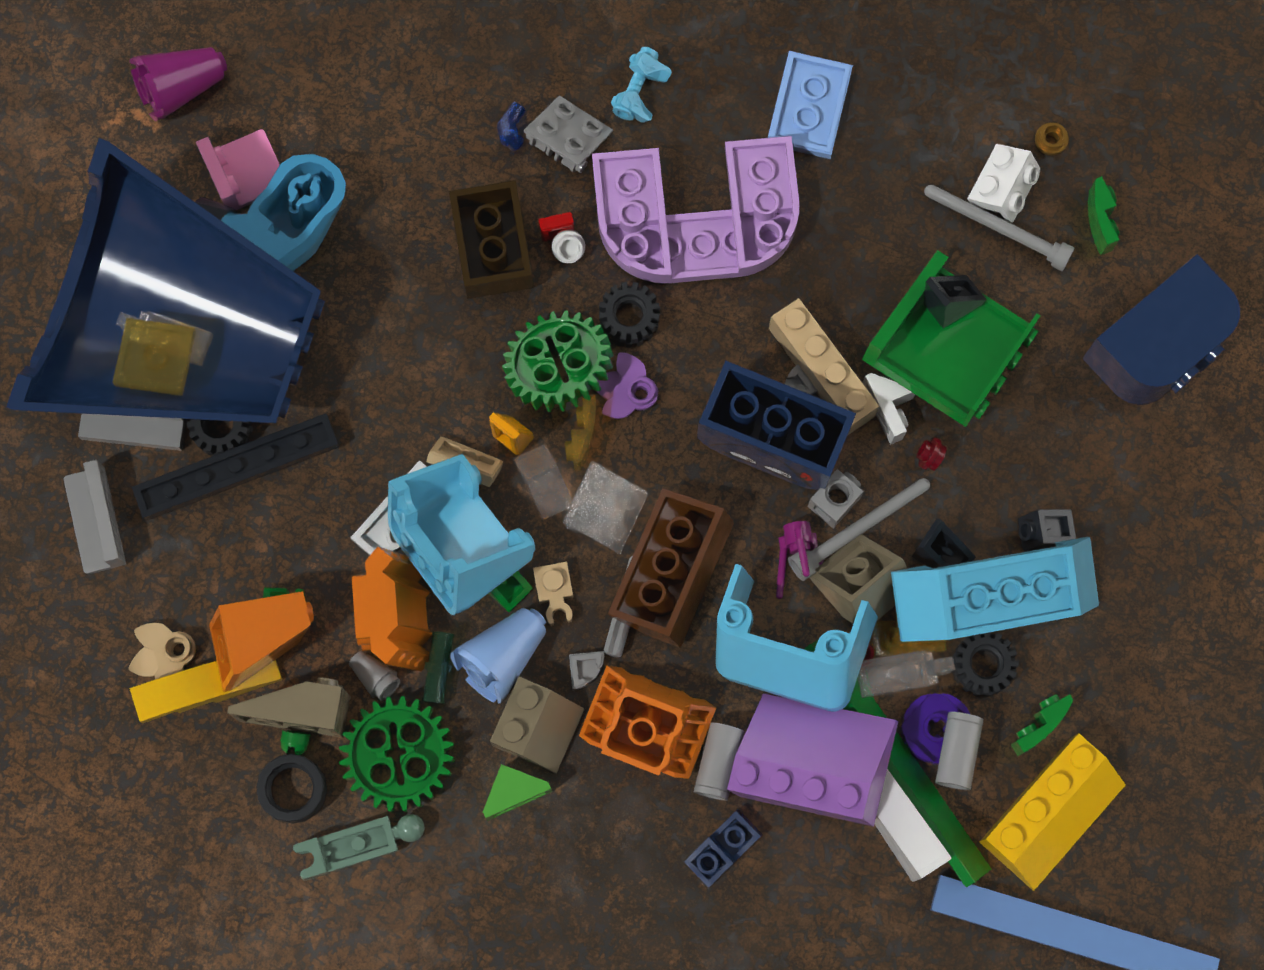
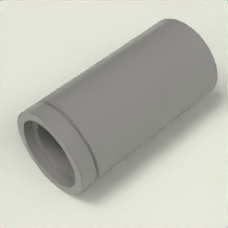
[935,712,984,790]
[693,723,745,801]

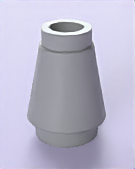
[349,650,400,701]

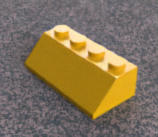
[979,733,1126,891]

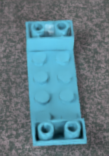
[891,537,1099,642]

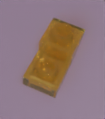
[565,395,596,471]
[870,621,947,658]

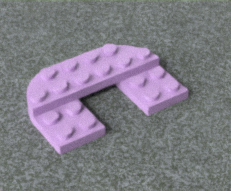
[592,136,799,283]

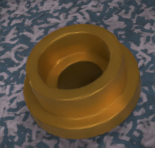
[1035,123,1069,155]

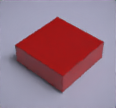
[538,212,574,242]

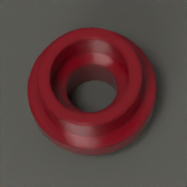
[916,437,947,471]

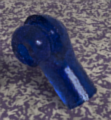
[497,102,526,151]

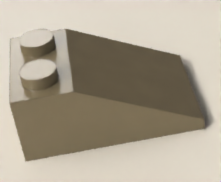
[227,677,351,738]

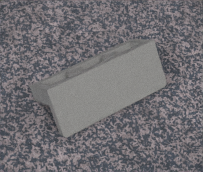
[78,414,187,451]
[64,460,126,574]

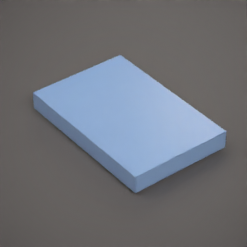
[768,51,853,159]

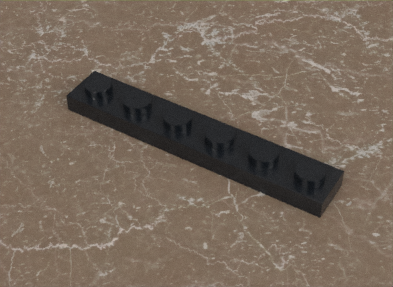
[132,413,339,521]

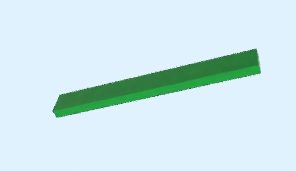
[804,639,992,888]

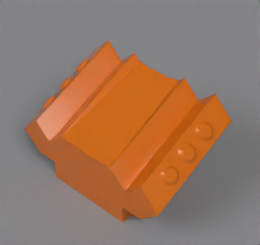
[352,547,435,672]
[579,665,716,779]

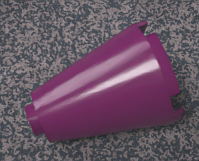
[130,47,227,121]

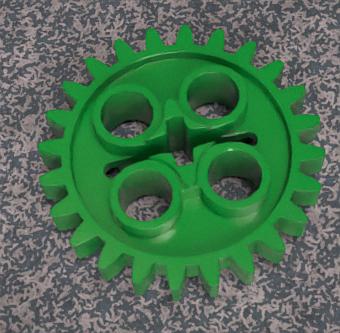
[502,310,613,412]
[339,696,455,812]

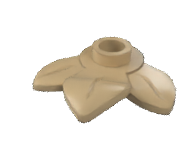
[128,623,196,680]

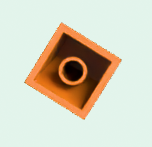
[209,591,314,692]

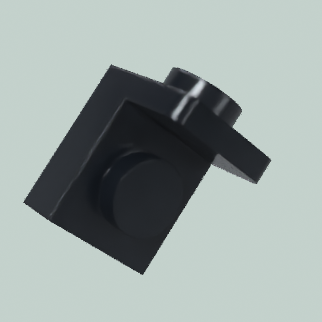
[1018,509,1076,551]

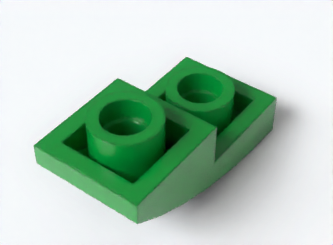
[1088,176,1120,256]
[1011,694,1073,757]

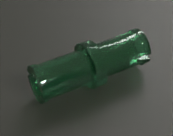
[422,631,455,704]

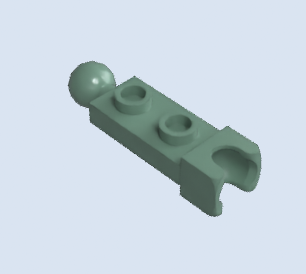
[293,814,425,881]

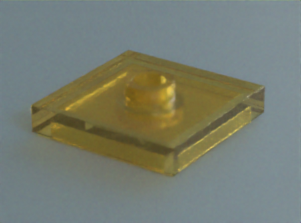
[113,318,196,396]

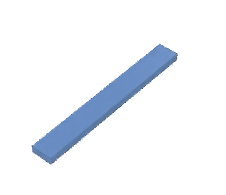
[930,875,1220,970]

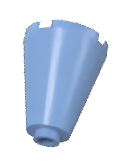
[450,608,546,704]

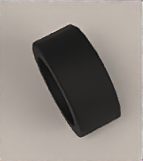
[256,754,327,824]

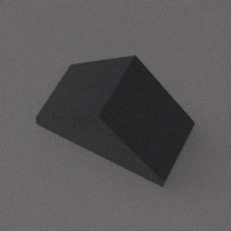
[923,275,986,329]
[912,518,976,568]

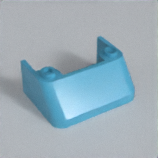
[716,564,878,712]

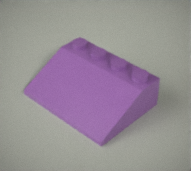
[727,693,898,827]

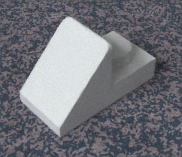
[863,373,915,445]

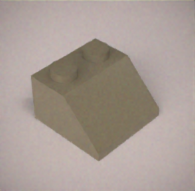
[810,534,907,623]
[490,676,585,774]

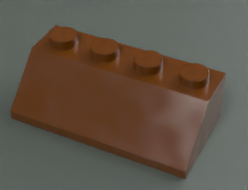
[608,488,734,648]

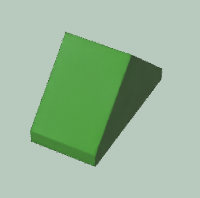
[483,764,552,821]

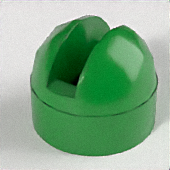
[280,730,310,755]

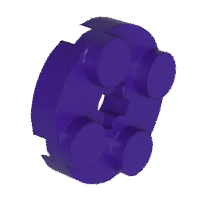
[900,693,970,765]

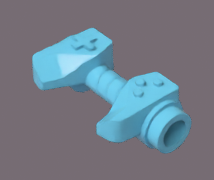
[611,47,672,123]

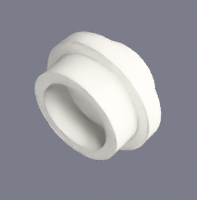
[552,230,585,263]

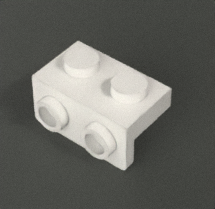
[967,144,1040,223]

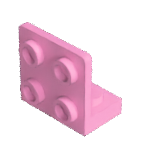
[196,129,280,210]

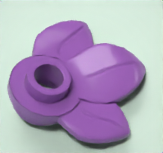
[597,352,658,419]

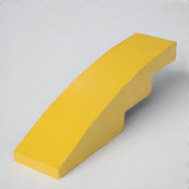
[129,660,282,723]

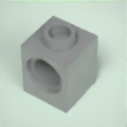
[807,469,864,529]

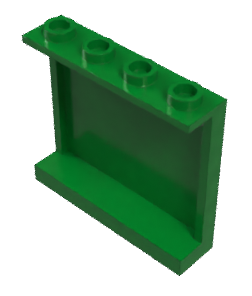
[862,250,1040,427]

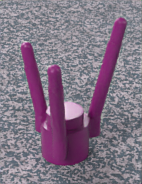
[776,521,824,599]

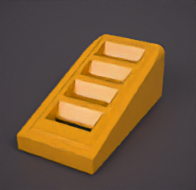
[489,412,534,455]

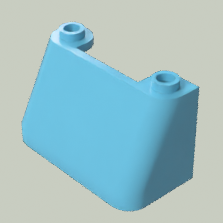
[388,454,535,615]

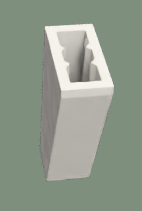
[875,769,952,882]

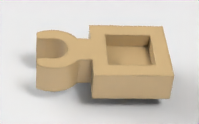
[533,561,573,626]

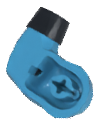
[195,154,346,271]

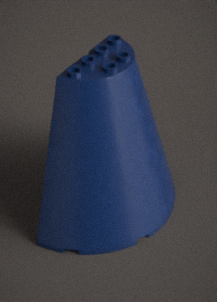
[6,138,325,423]

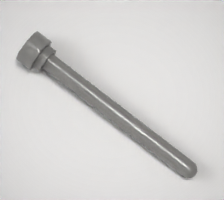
[924,185,1075,272]
[788,478,930,581]

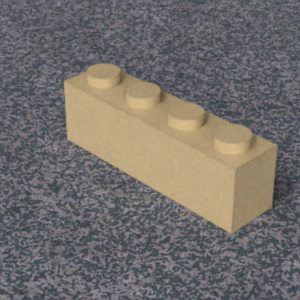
[769,298,879,435]

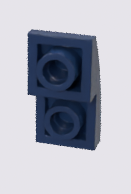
[684,809,763,888]

